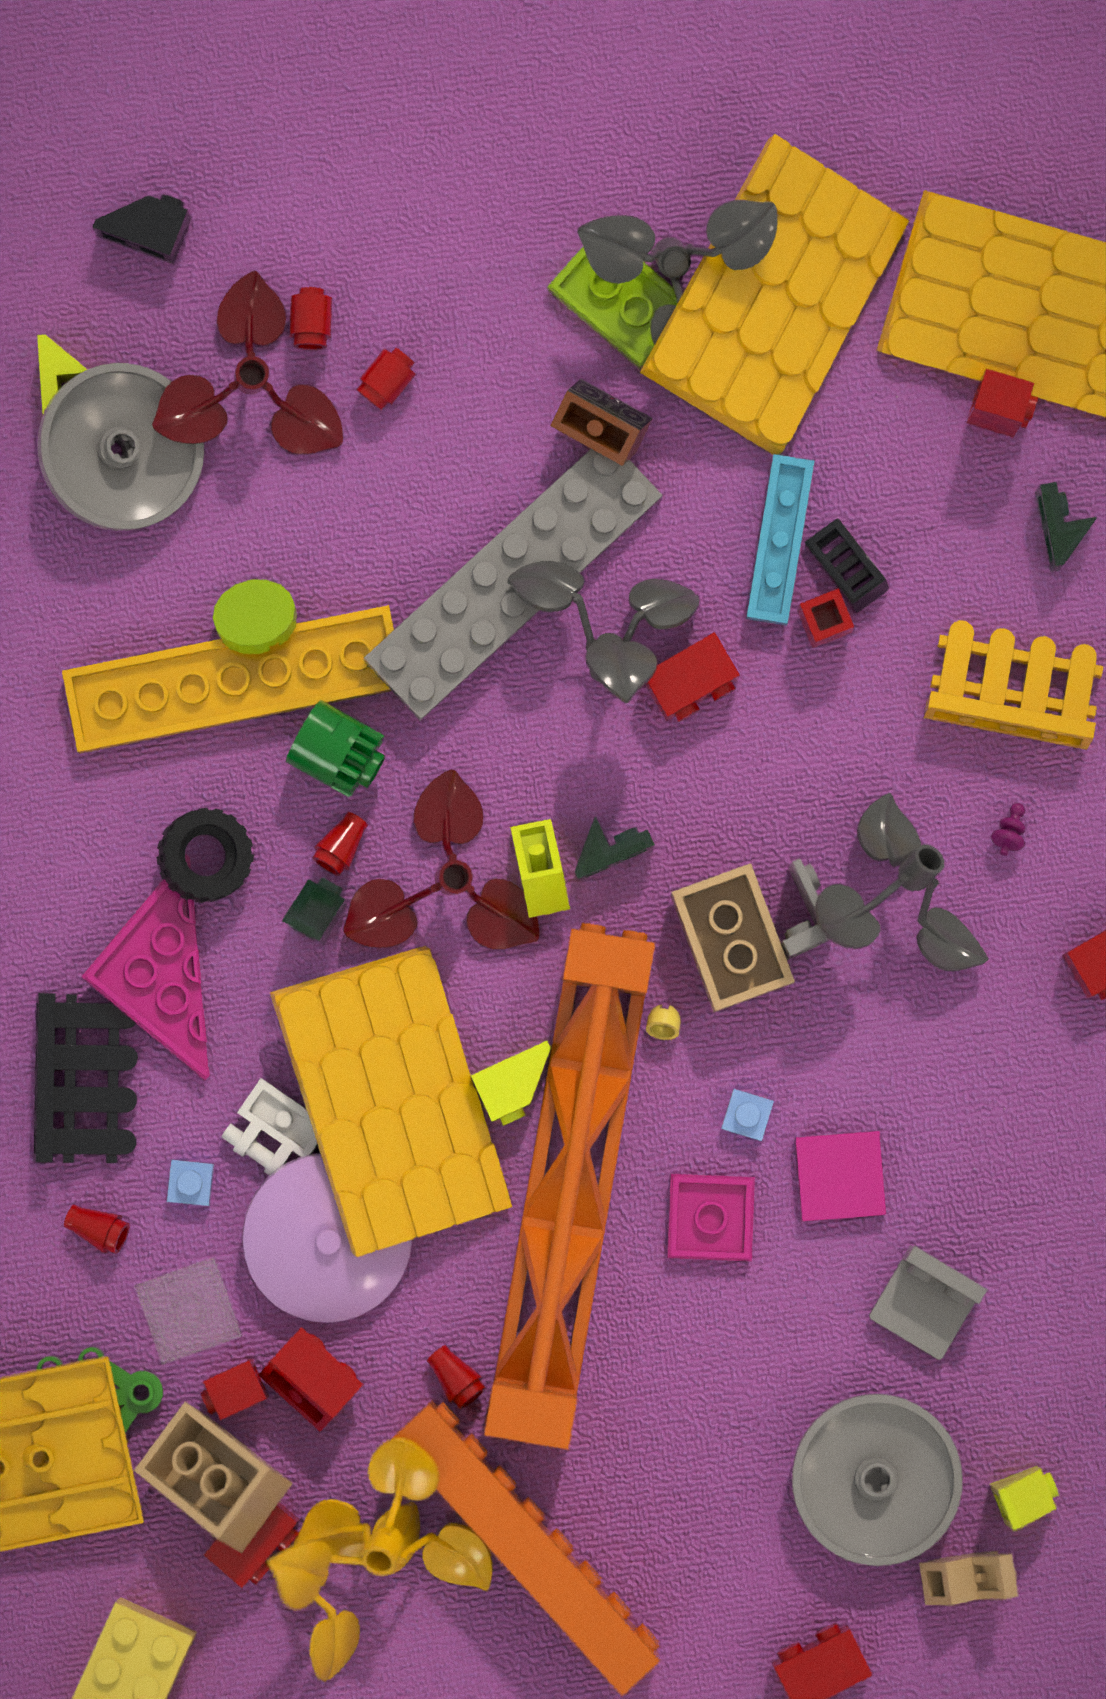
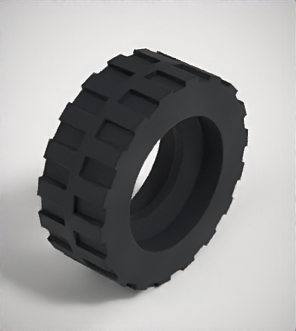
[156,808,254,903]

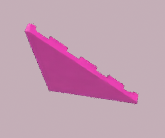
[81,854,210,1081]

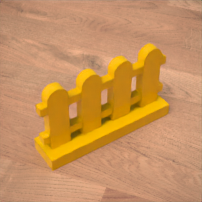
[924,620,1104,750]

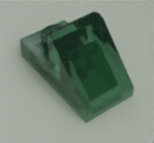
[1035,482,1097,572]
[574,816,655,882]

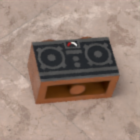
[550,379,653,466]

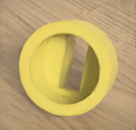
[646,1005,681,1040]

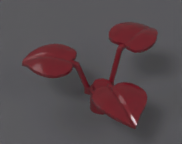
[152,271,343,455]
[343,769,540,949]

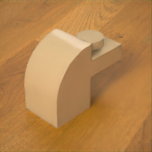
[919,1551,1018,1605]

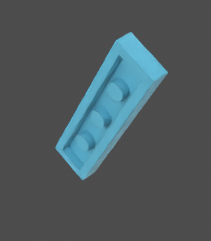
[746,454,815,626]

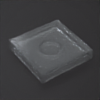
[134,1257,243,1365]

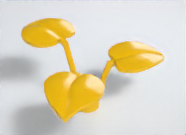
[294,1438,493,1591]
[267,1501,420,1682]

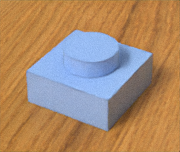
[721,1089,774,1141]
[167,1160,214,1206]

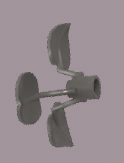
[578,200,778,345]
[507,561,700,704]
[815,793,989,972]

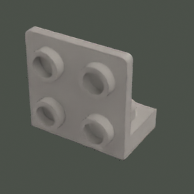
[781,858,830,960]
[869,1245,988,1360]

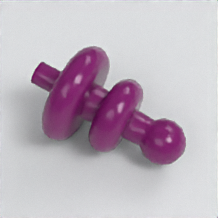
[991,803,1026,856]

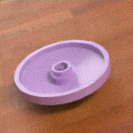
[242,1153,412,1323]

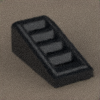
[804,518,889,613]

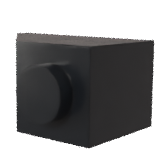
[92,194,191,264]

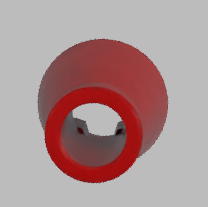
[312,812,368,876]
[64,1204,130,1254]
[427,1345,486,1410]

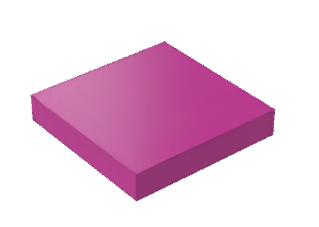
[795,1131,886,1221]
[667,1174,755,1262]

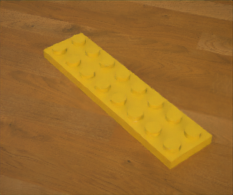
[62,605,394,754]

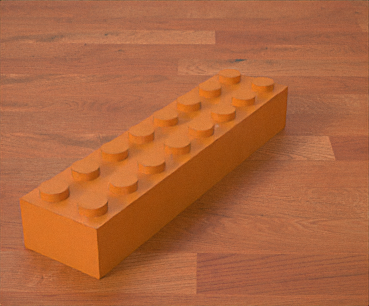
[392,1400,661,1696]

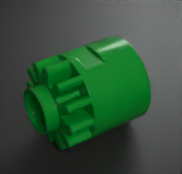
[286,700,386,797]

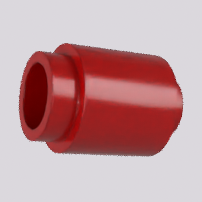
[290,287,332,350]
[356,347,416,411]

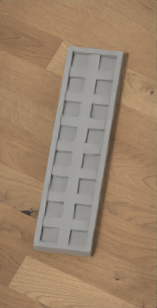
[363,449,663,721]

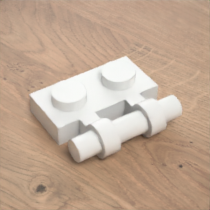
[221,1078,318,1175]

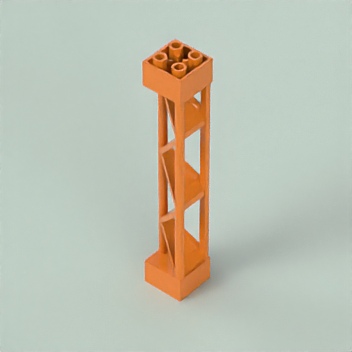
[484,923,655,1450]

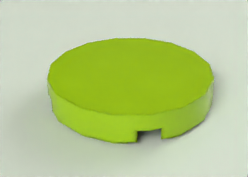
[213,579,297,654]

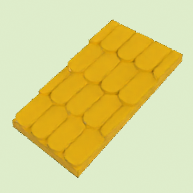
[640,134,910,455]
[876,190,1106,417]
[270,946,512,1257]
[0,1356,144,1552]

